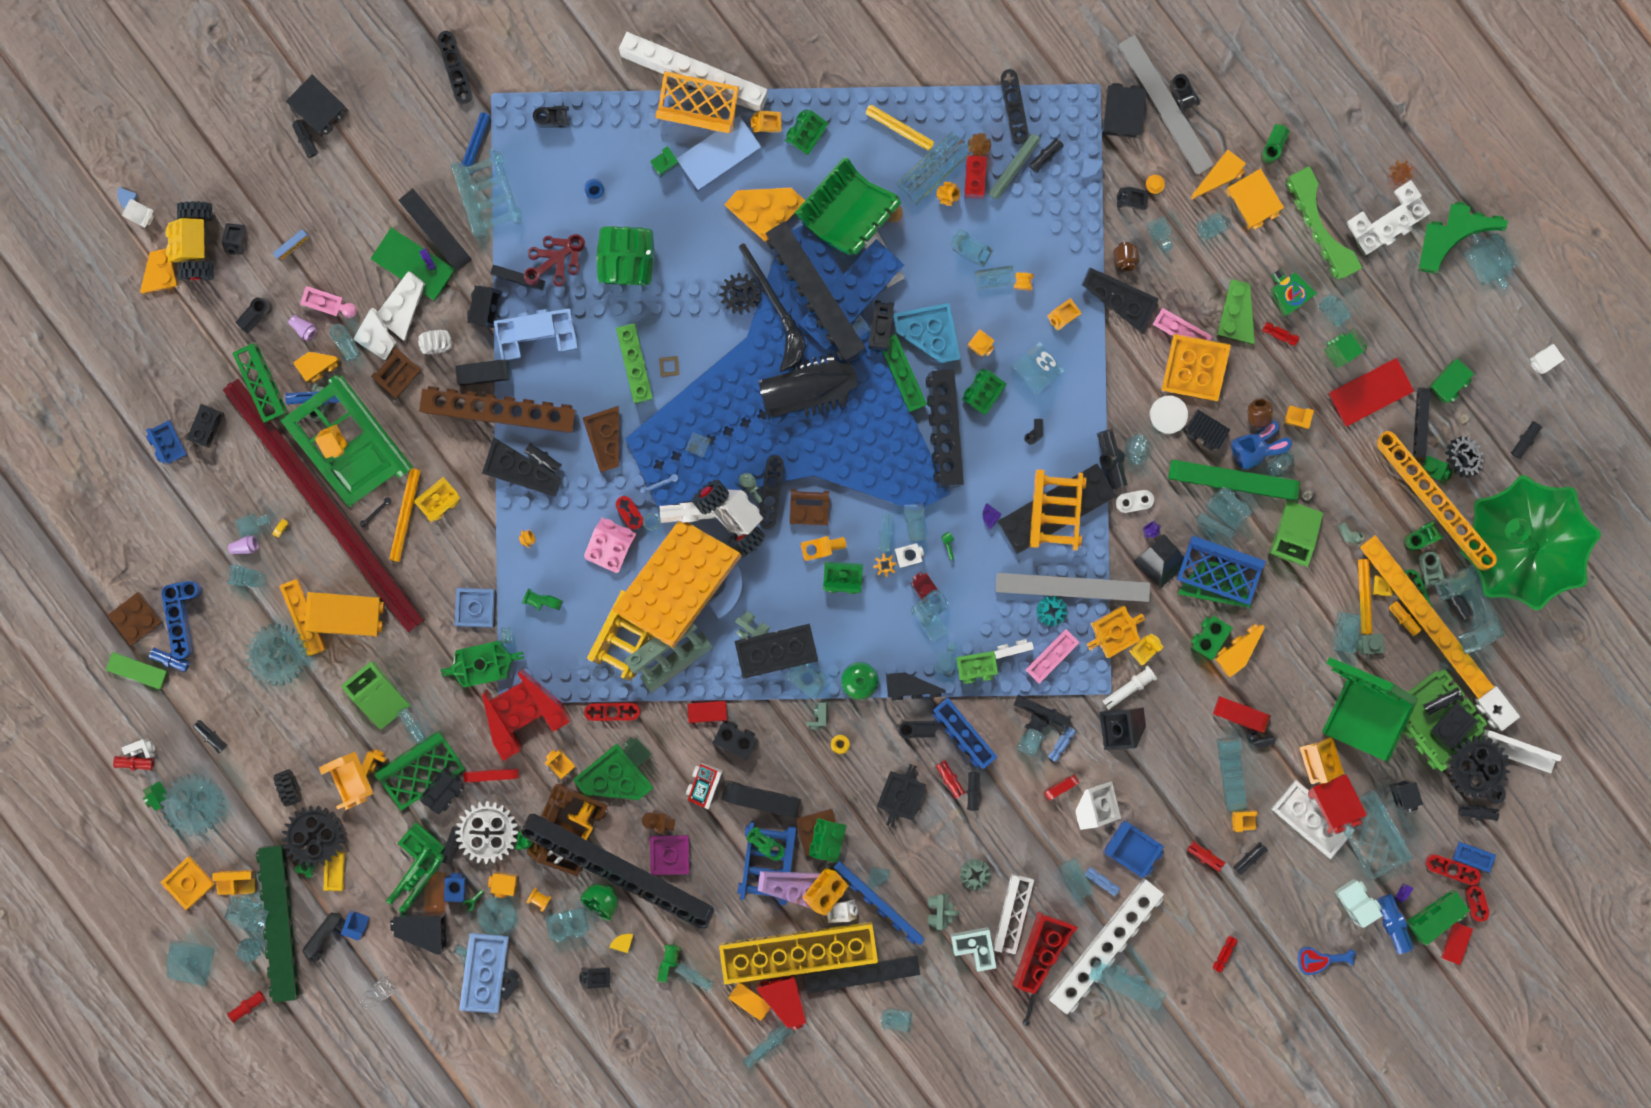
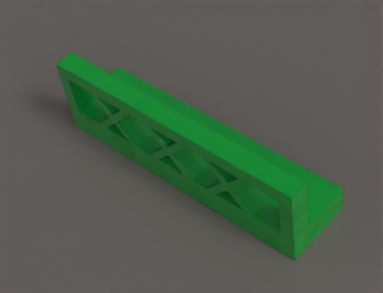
[232,343,289,423]

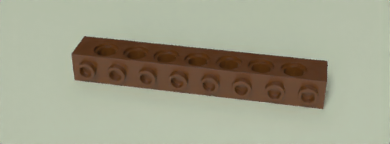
[419,386,577,433]

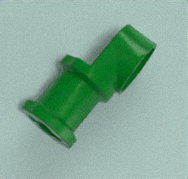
[522,588,563,611]
[746,827,784,861]
[657,944,681,983]

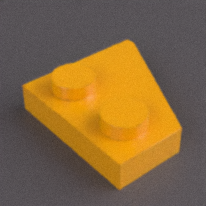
[140,249,178,294]

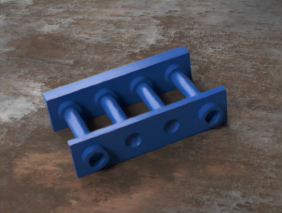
[737,821,796,905]

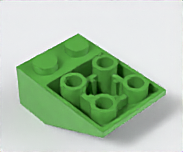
[1268,500,1323,567]
[341,661,411,730]

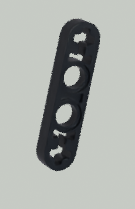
[438,31,473,104]
[1000,69,1029,144]
[1413,387,1430,462]
[759,454,784,529]

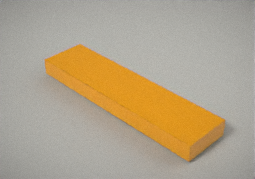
[279,579,327,657]

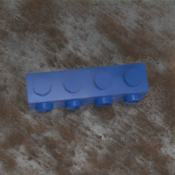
[933,697,997,769]

